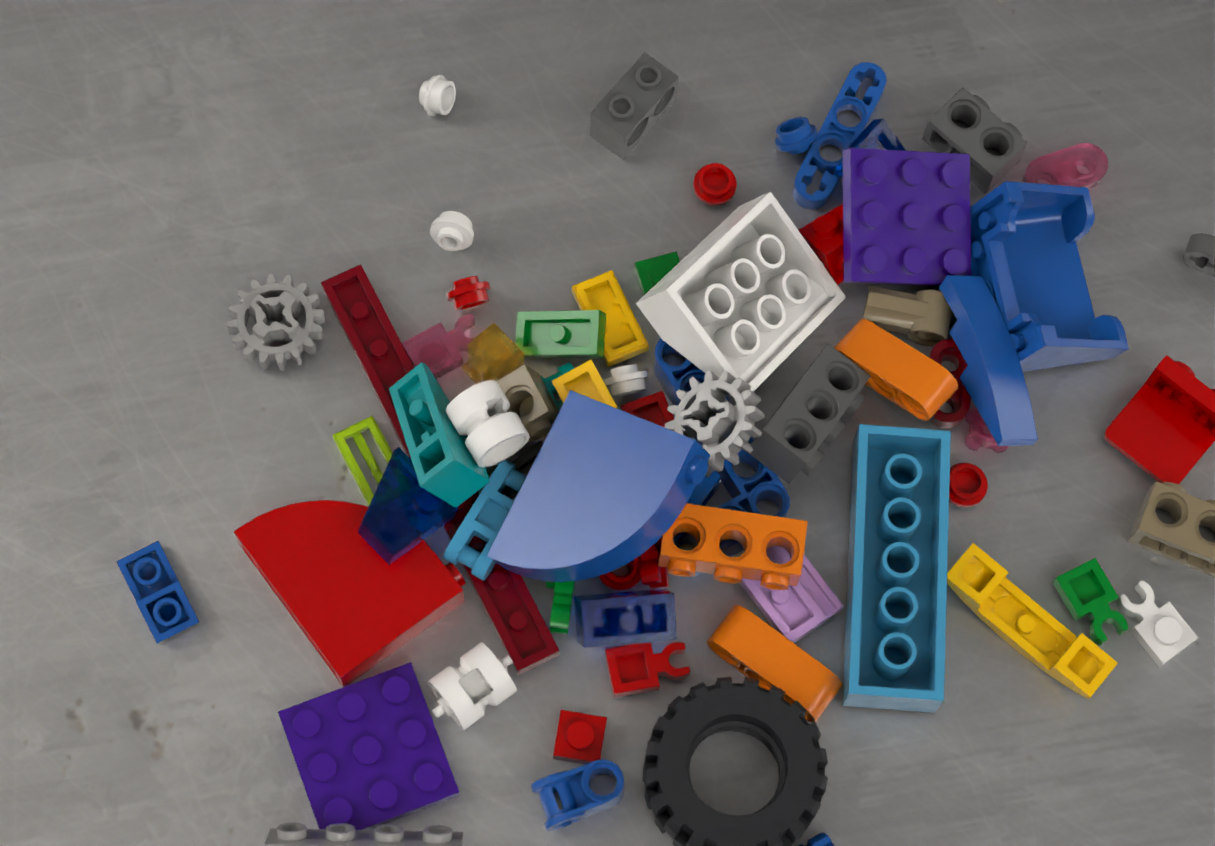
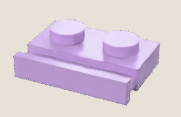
[740,546,844,644]

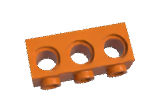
[658,503,808,590]

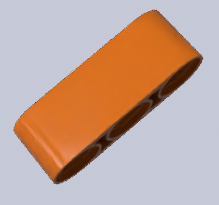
[834,319,958,421]
[706,605,843,723]

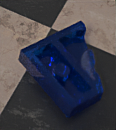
[358,447,459,565]

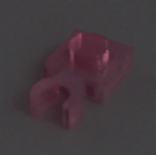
[402,314,486,379]

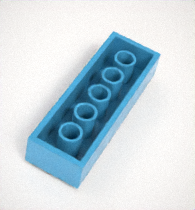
[842,424,951,713]

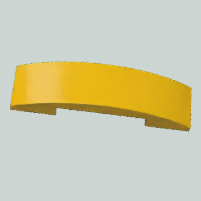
[947,543,1118,699]

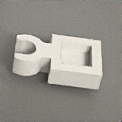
[1116,580,1199,668]

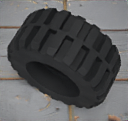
[642,677,828,846]

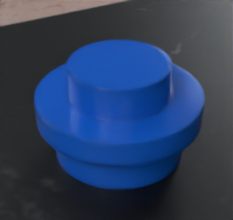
[775,117,818,155]

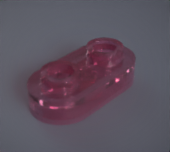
[1022,143,1108,189]

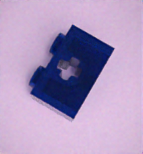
[574,589,677,648]

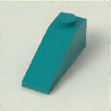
[389,362,490,508]

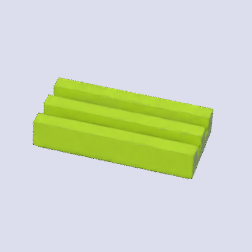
[332,415,414,512]

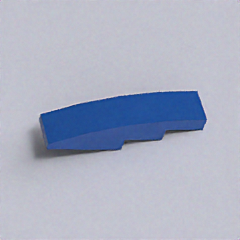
[939,275,1038,446]

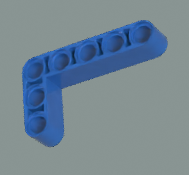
[653,339,790,578]

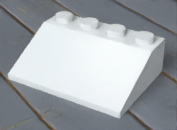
[636,191,846,392]

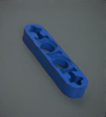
[792,62,887,210]

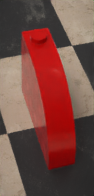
[233,500,466,687]

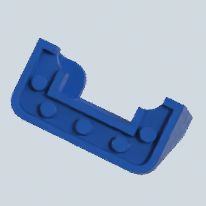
[970,181,1129,372]

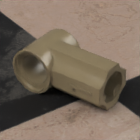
[862,285,952,347]

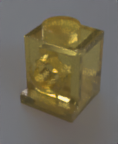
[462,322,524,384]

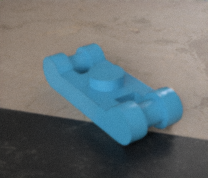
[443,459,527,581]

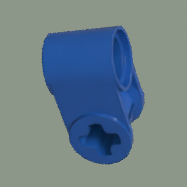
[530,759,625,831]

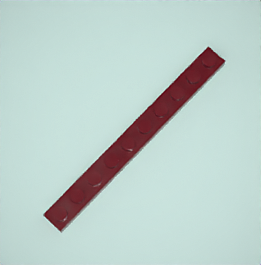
[321,264,560,675]

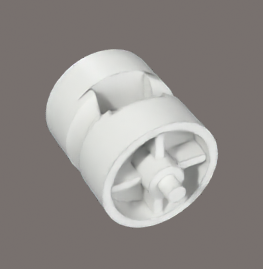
[428,642,517,731]

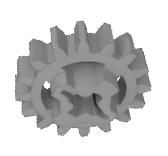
[226,273,326,371]
[665,371,764,472]

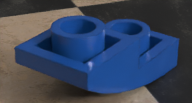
[116,541,199,644]

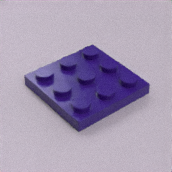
[843,148,971,286]
[278,662,460,830]

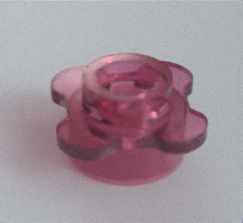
[964,408,1009,453]

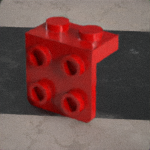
[1104,355,1215,485]

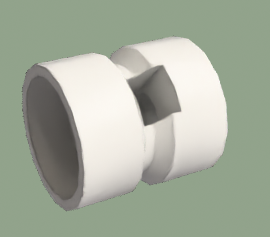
[445,380,530,468]

